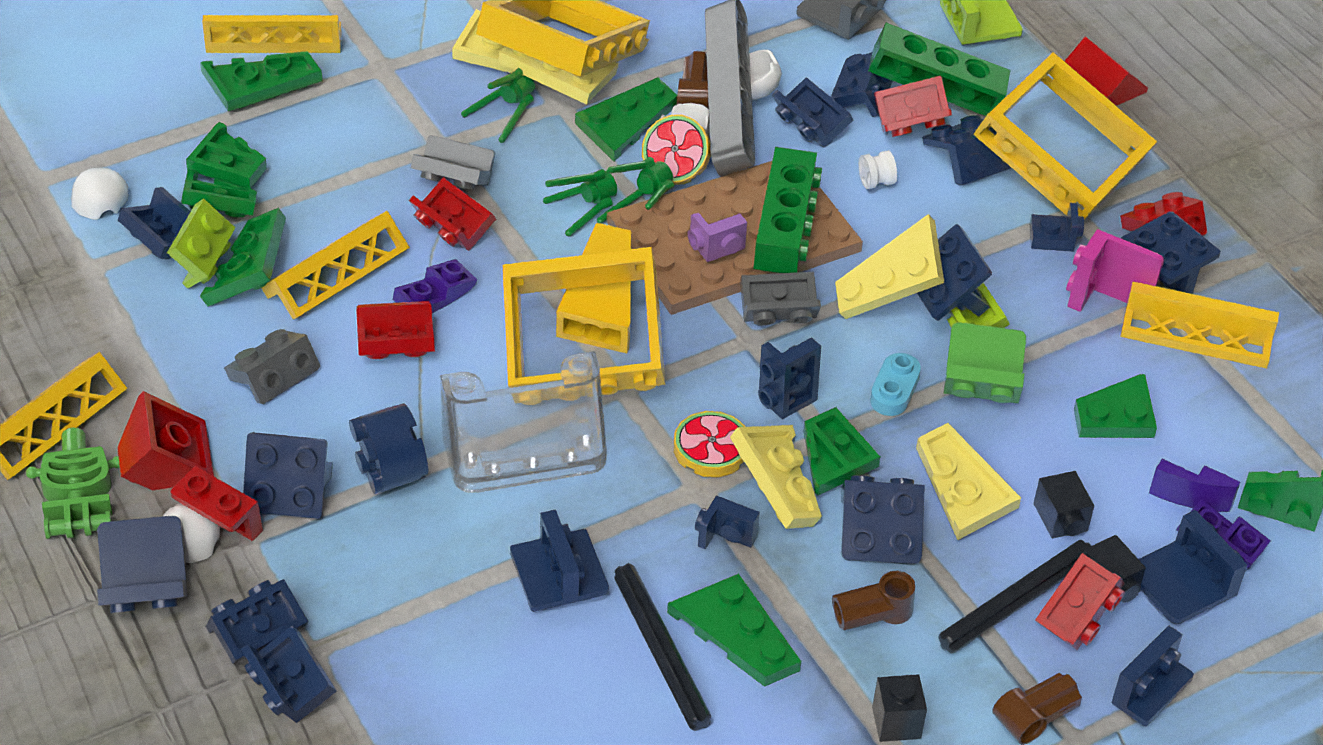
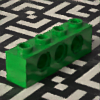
[868,22,1011,116]
[753,147,822,273]

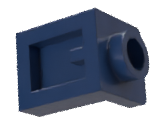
[1029,203,1084,252]
[695,495,760,549]

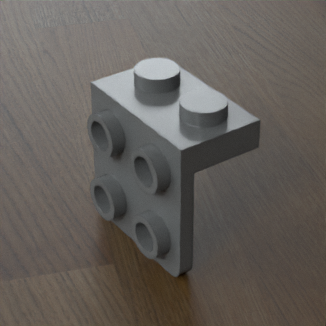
[796,0,886,40]

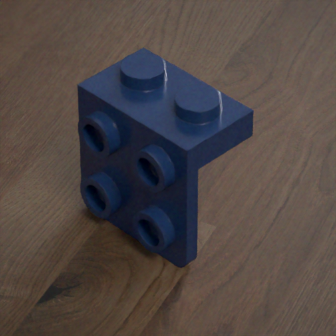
[922,115,1011,185]
[841,476,925,565]
[1139,510,1247,624]
[97,515,188,613]

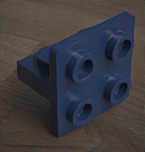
[1121,211,1221,294]
[917,224,992,321]
[243,432,333,519]
[510,509,609,612]

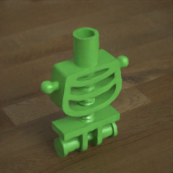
[26,428,120,539]

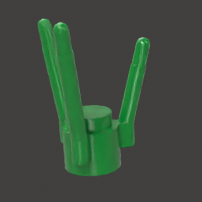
[461,68,535,143]
[597,157,674,223]
[543,169,617,236]

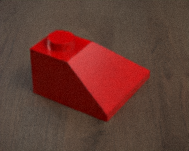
[117,391,214,491]

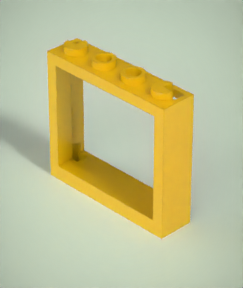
[476,0,650,77]
[973,52,1157,220]
[502,247,666,404]

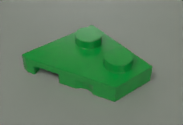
[186,122,267,189]
[181,169,257,218]
[1074,374,1157,438]
[803,407,881,495]
[1238,470,1323,532]

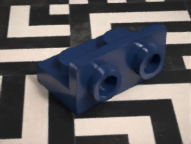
[758,337,821,420]
[205,579,309,664]
[1111,625,1194,726]

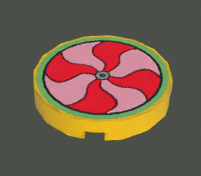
[642,115,711,185]
[673,411,745,477]

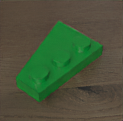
[200,51,323,112]
[575,77,677,162]
[200,207,286,307]
[667,573,801,687]

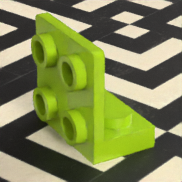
[940,0,1023,45]

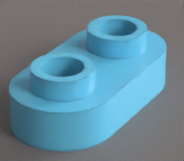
[870,353,921,416]

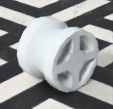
[858,150,897,189]

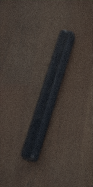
[938,540,1091,654]
[614,563,711,731]

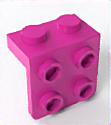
[1066,229,1164,312]

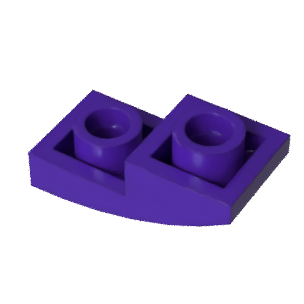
[392,259,477,313]
[1149,458,1241,512]
[1176,499,1271,569]

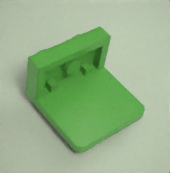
[943,322,1026,404]

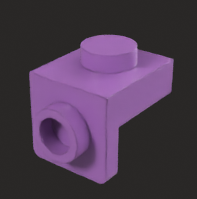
[688,213,747,262]

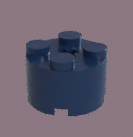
[349,403,428,494]

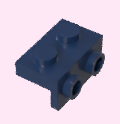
[831,52,893,117]
[772,77,854,148]
[117,187,191,259]
[241,626,337,723]

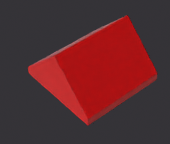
[1064,36,1148,106]

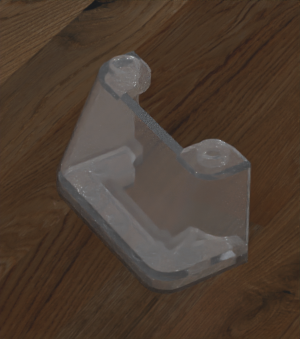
[440,351,607,493]

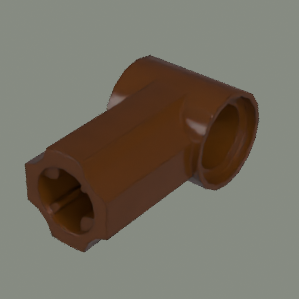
[677,51,709,109]
[832,570,916,631]
[992,673,1082,745]

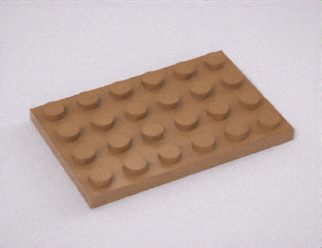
[607,161,863,315]

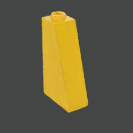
[556,223,631,354]

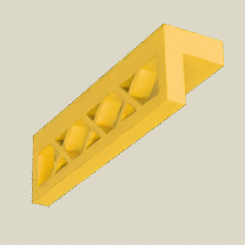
[202,15,342,53]
[261,210,410,319]
[1120,282,1279,369]
[0,351,127,480]

